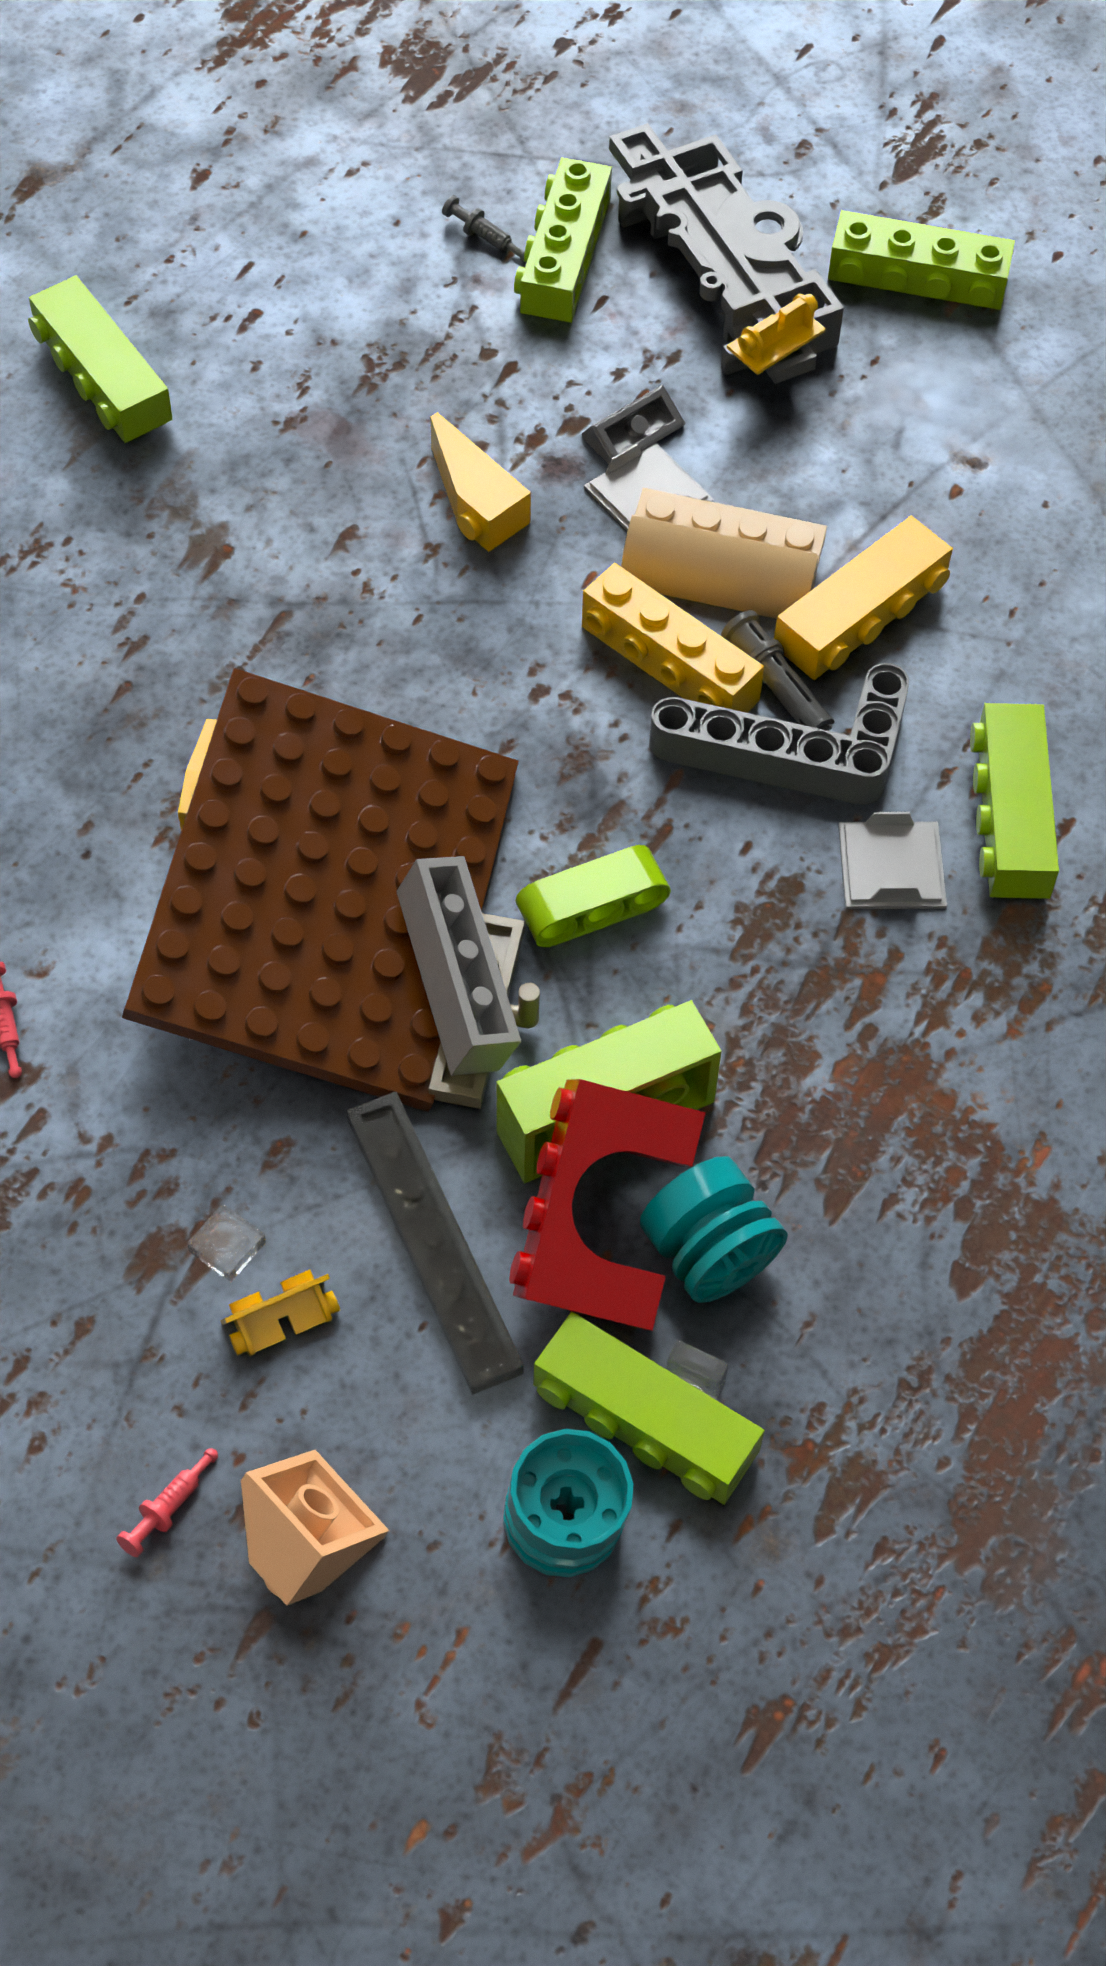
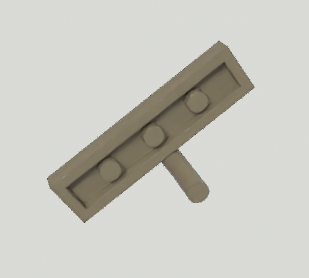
[429,913,540,1109]

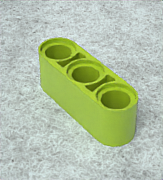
[515,845,671,947]

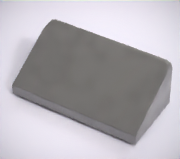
[581,384,686,464]

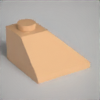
[241,1450,390,1606]

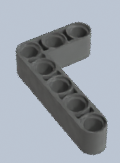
[649,663,909,805]

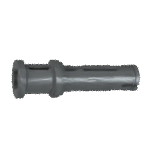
[721,610,835,731]

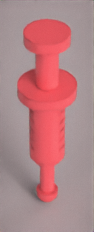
[0,962,22,1078]
[116,1448,218,1557]

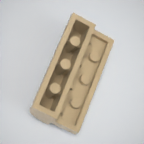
[621,488,827,619]

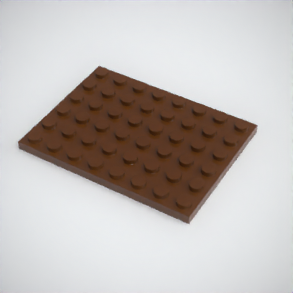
[122,668,519,1112]

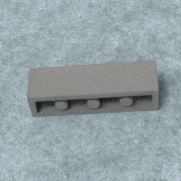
[396,856,521,1076]

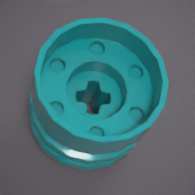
[640,1156,788,1303]
[503,1429,634,1577]

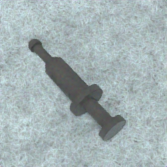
[442,195,525,262]

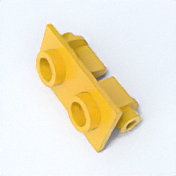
[727,294,826,375]
[220,1269,340,1356]

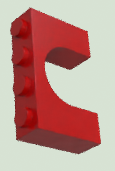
[509,1079,706,1331]

